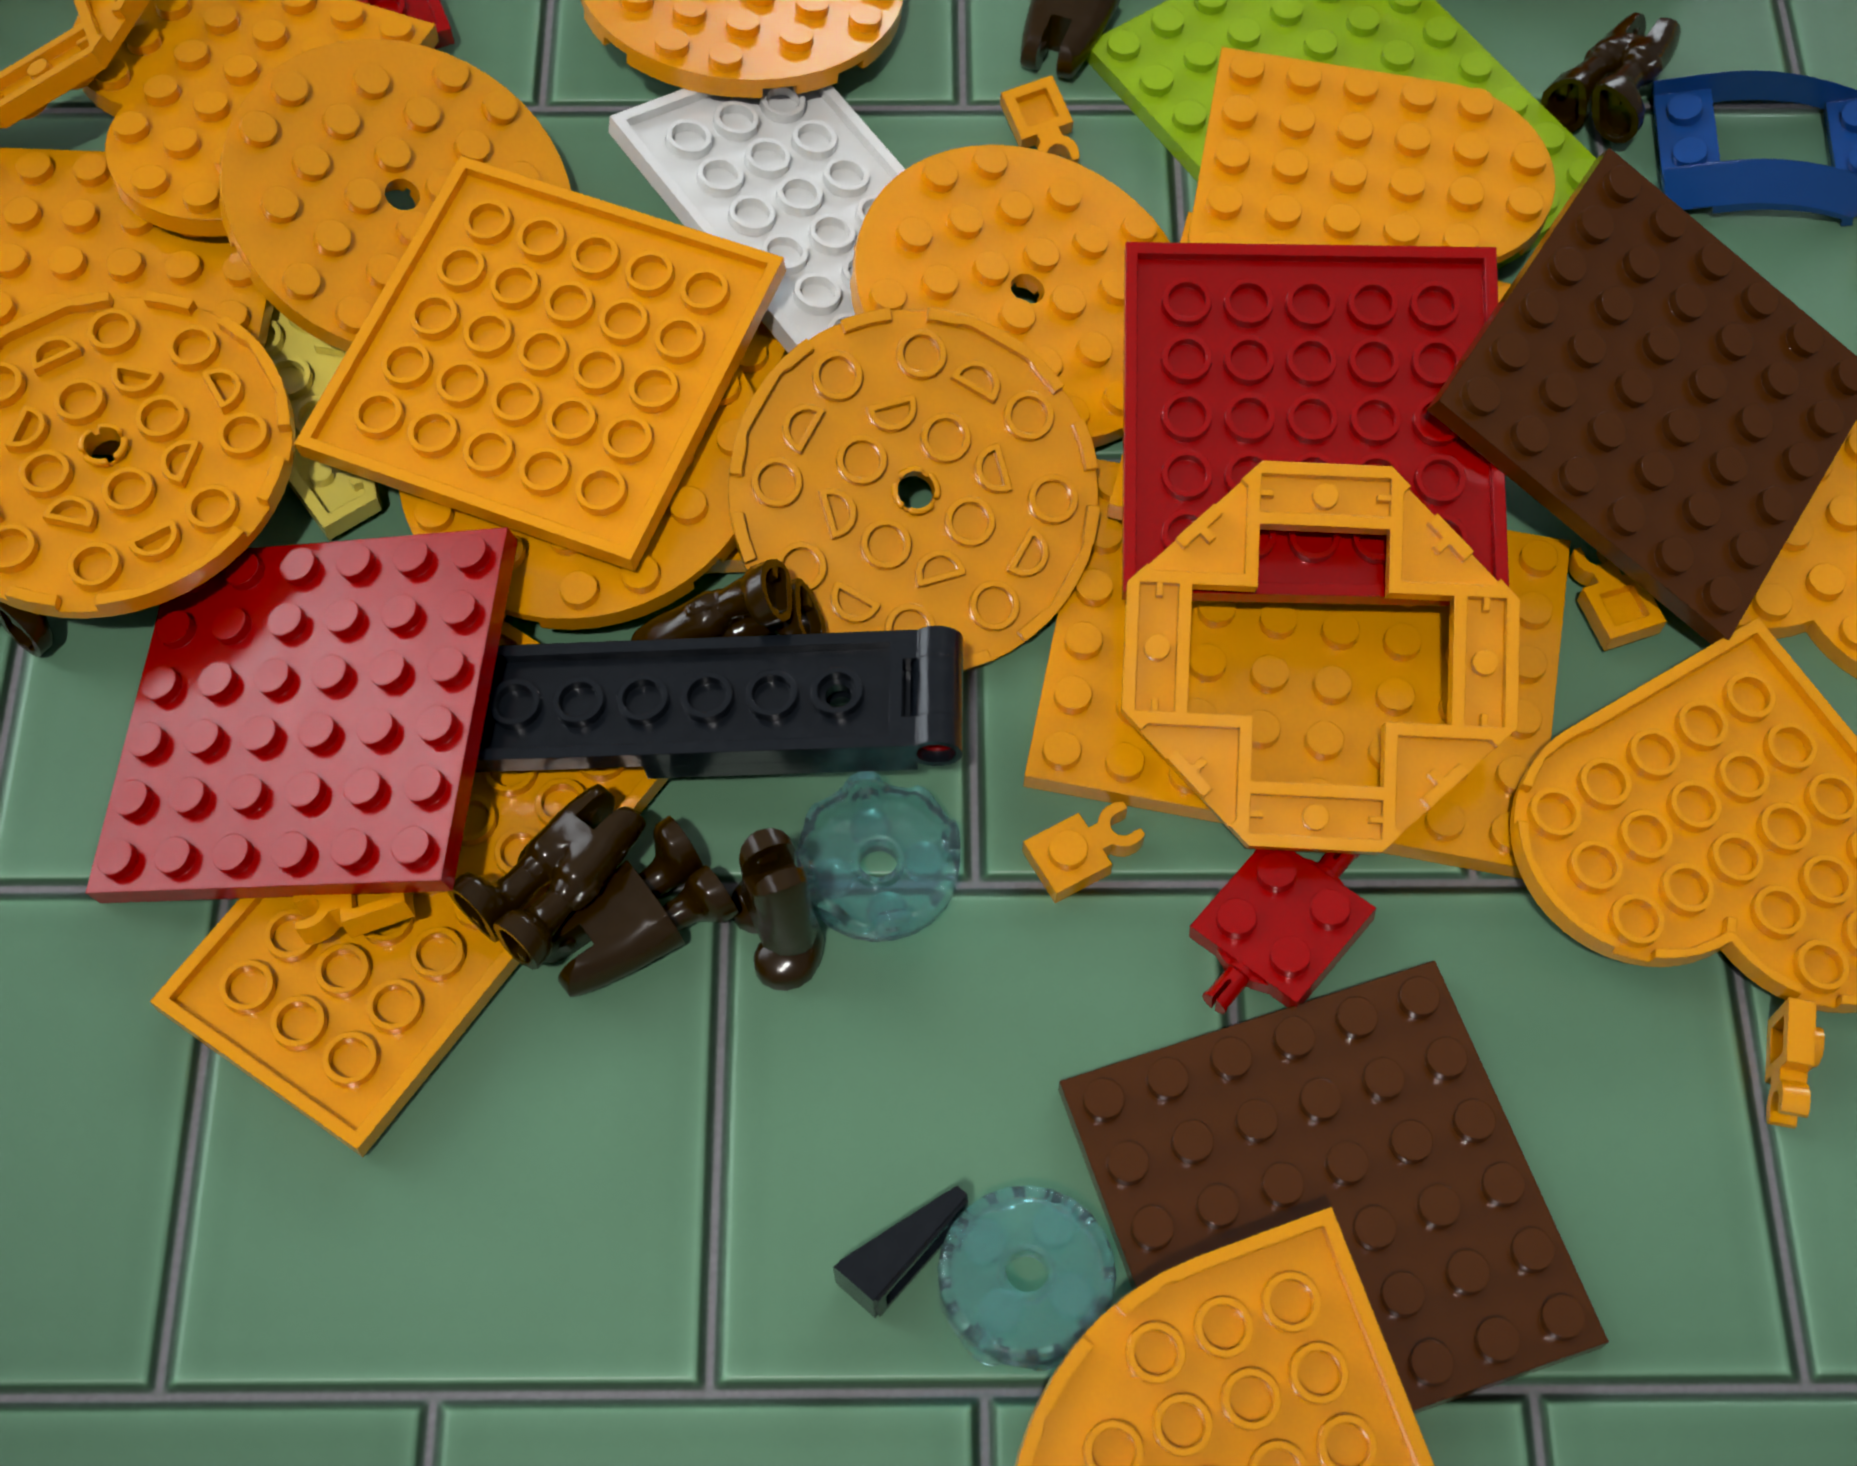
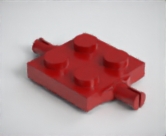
[1189,849,1376,1014]

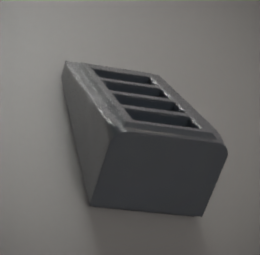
[833,1186,968,1318]

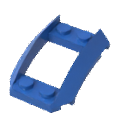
[1651,70,1857,226]

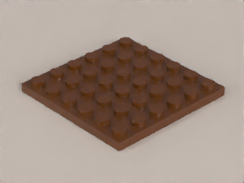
[1427,148,1857,644]
[1058,960,1609,1414]

